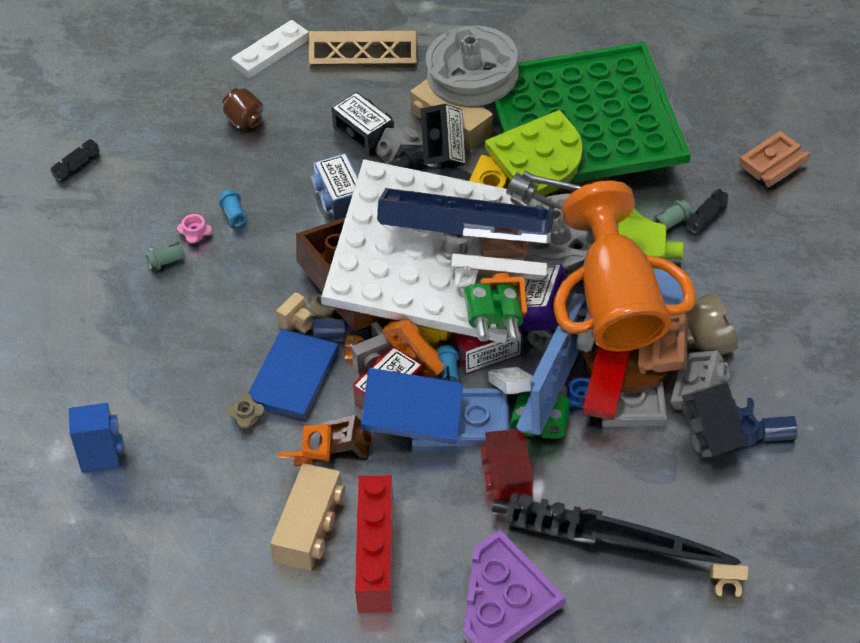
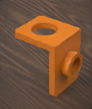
[480,273,527,318]
[277,424,331,467]

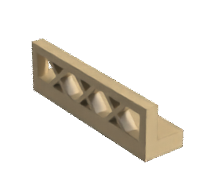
[309,31,418,65]

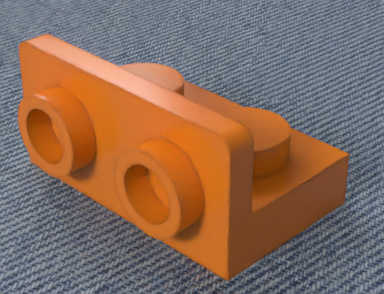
[381,319,445,377]

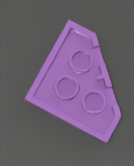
[463,529,566,643]

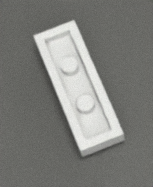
[231,20,309,79]

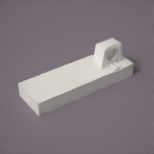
[450,254,547,288]

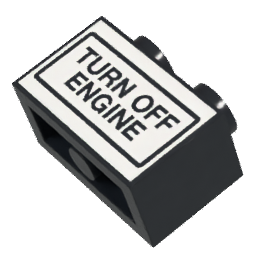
[331,92,394,156]
[420,104,466,169]

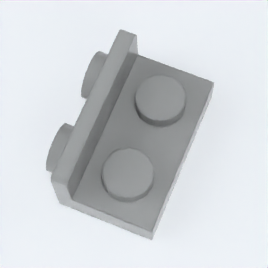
[671,350,730,410]

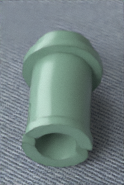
[653,200,692,230]
[145,241,185,270]

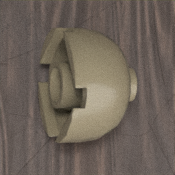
[686,293,738,355]

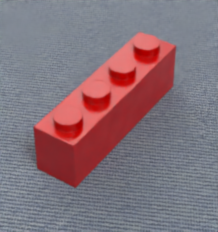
[355,475,393,612]

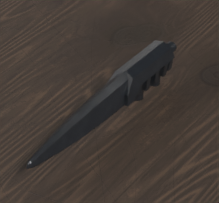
[492,493,741,565]

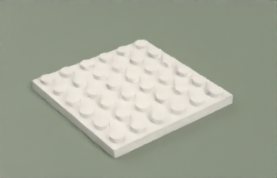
[321,159,537,343]

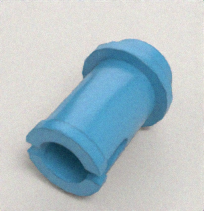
[218,189,247,227]
[437,345,459,382]

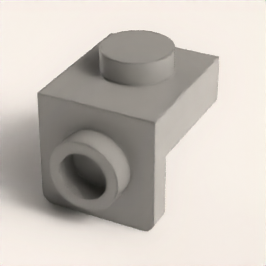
[375,127,423,163]
[351,321,393,374]

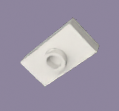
[488,367,533,394]

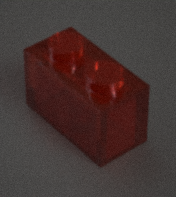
[480,429,533,503]

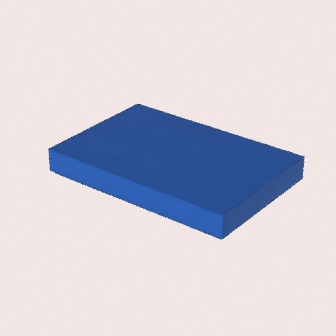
[248,329,339,421]
[360,368,463,445]

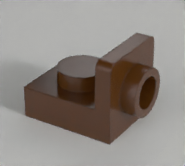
[318,415,372,458]

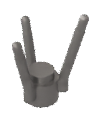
[506,171,582,210]

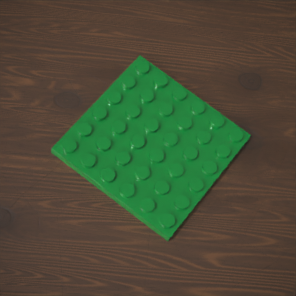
[485,42,691,183]

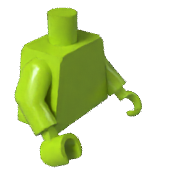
[618,208,683,269]

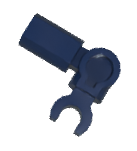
[314,319,372,345]
[733,398,797,447]

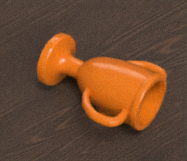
[553,181,696,352]

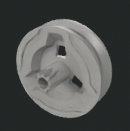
[425,26,519,106]
[524,194,595,280]

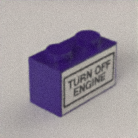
[520,264,567,331]

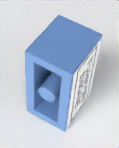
[311,153,358,221]

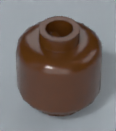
[222,88,263,129]

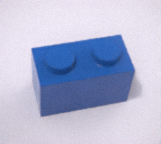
[69,402,125,472]

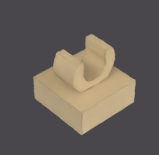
[276,292,313,333]
[710,564,748,597]

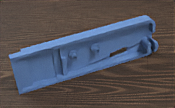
[516,293,588,435]

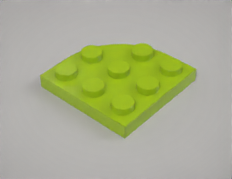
[485,110,582,196]

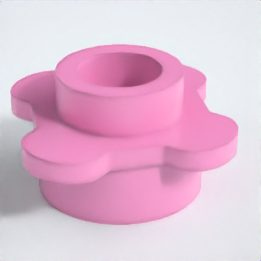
[177,214,212,243]

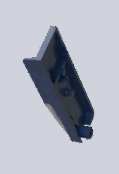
[377,188,555,243]

